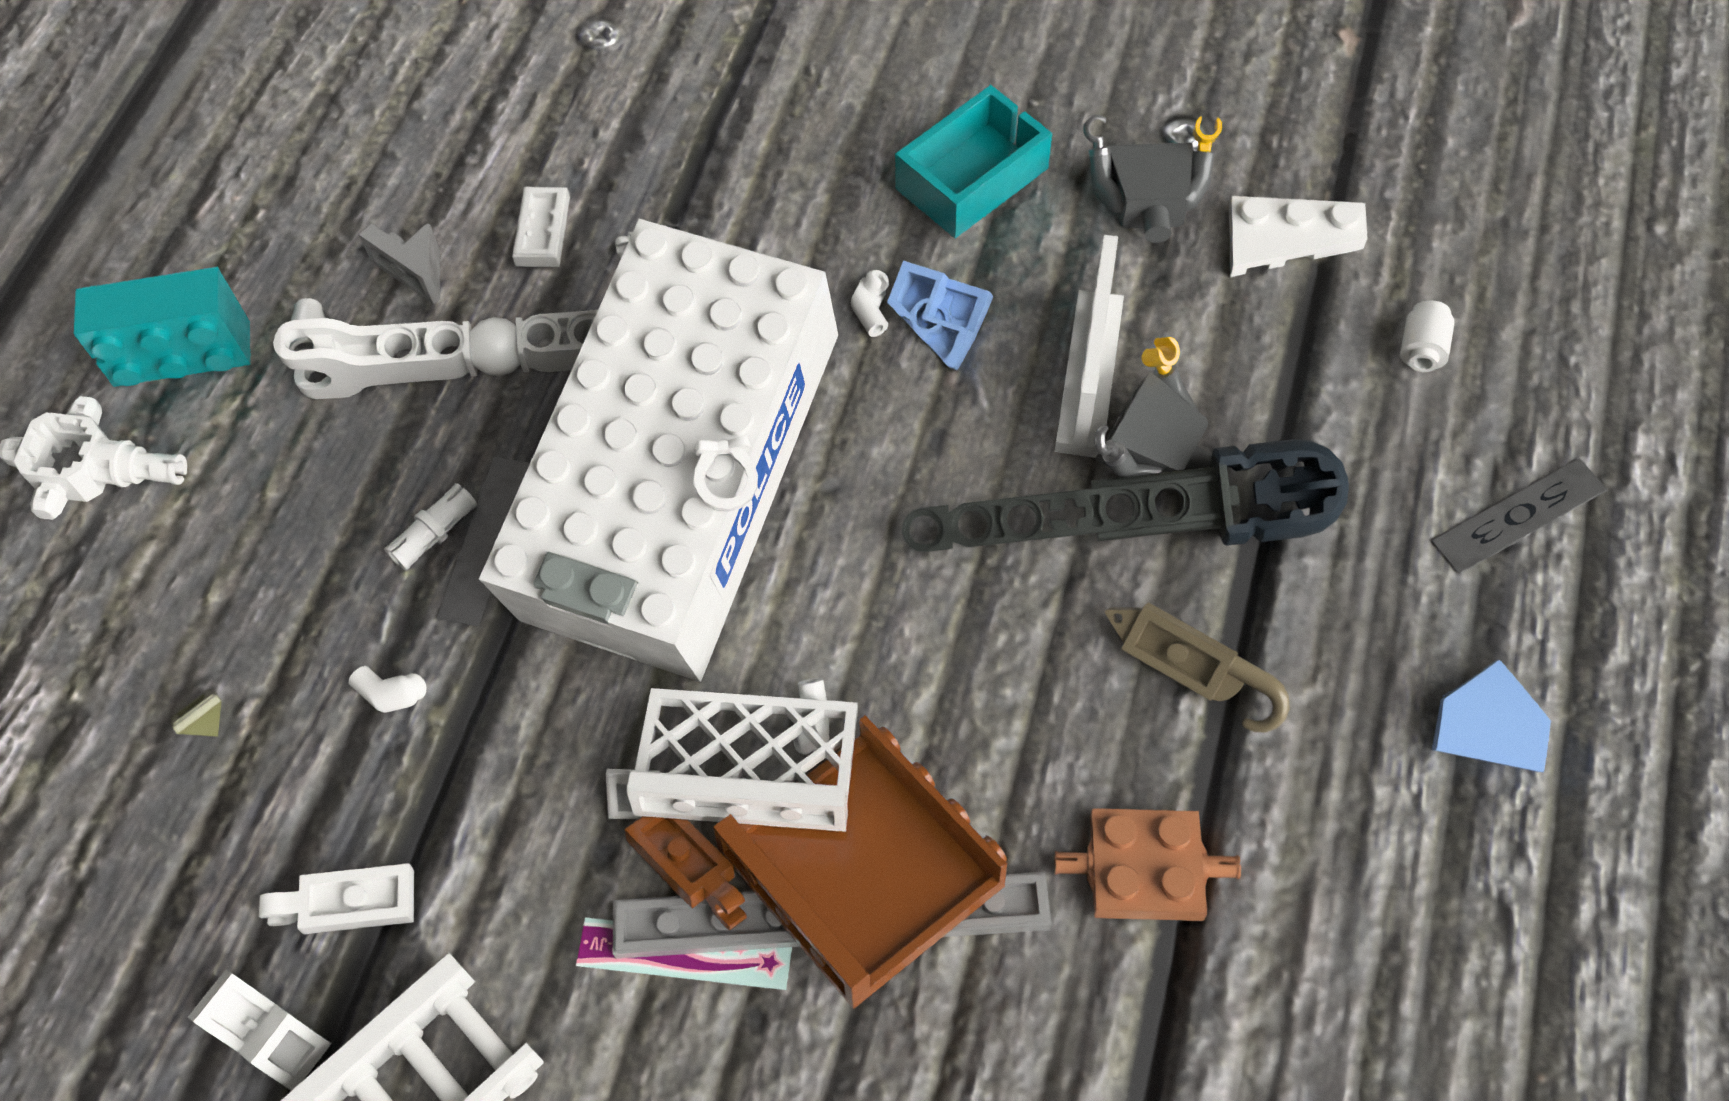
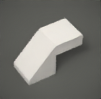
[188,969,331,1091]

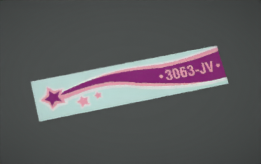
[576,917,792,990]

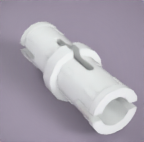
[384,483,477,571]

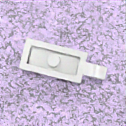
[259,863,414,934]

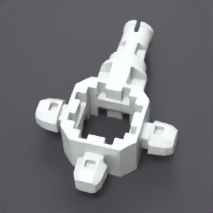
[0,396,187,520]

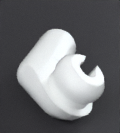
[793,678,829,755]

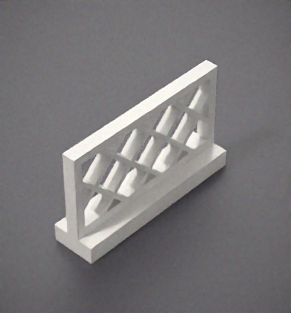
[1055,235,1124,458]
[626,688,858,832]

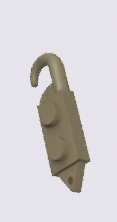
[1105,602,1290,733]

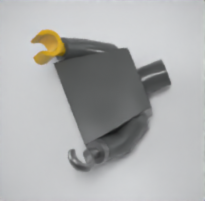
[1083,114,1222,243]
[1094,337,1212,478]

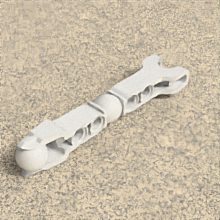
[273,310,598,399]

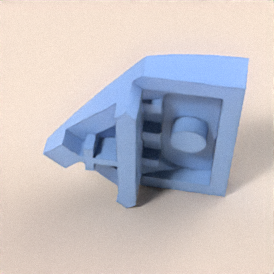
[1432,660,1551,772]

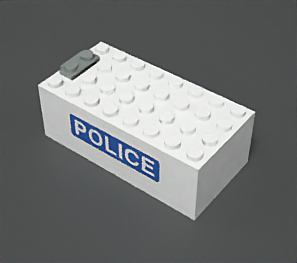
[479,219,838,682]

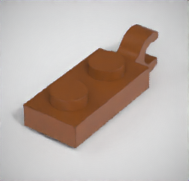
[624,816,747,930]

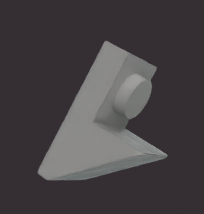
[359,223,440,305]

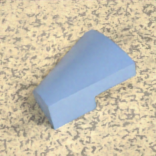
[887,261,993,371]

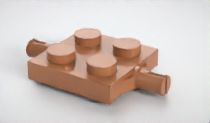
[1054,809,1241,921]

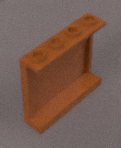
[713,715,1007,1009]

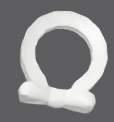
[694,437,758,512]

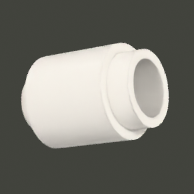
[1400,300,1454,372]

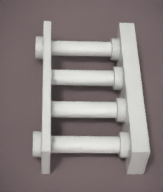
[281,953,544,1101]

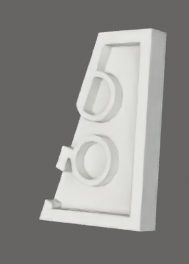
[1229,196,1367,277]

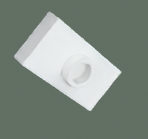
[512,187,570,267]

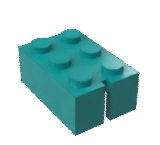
[895,85,1052,239]
[74,267,251,387]

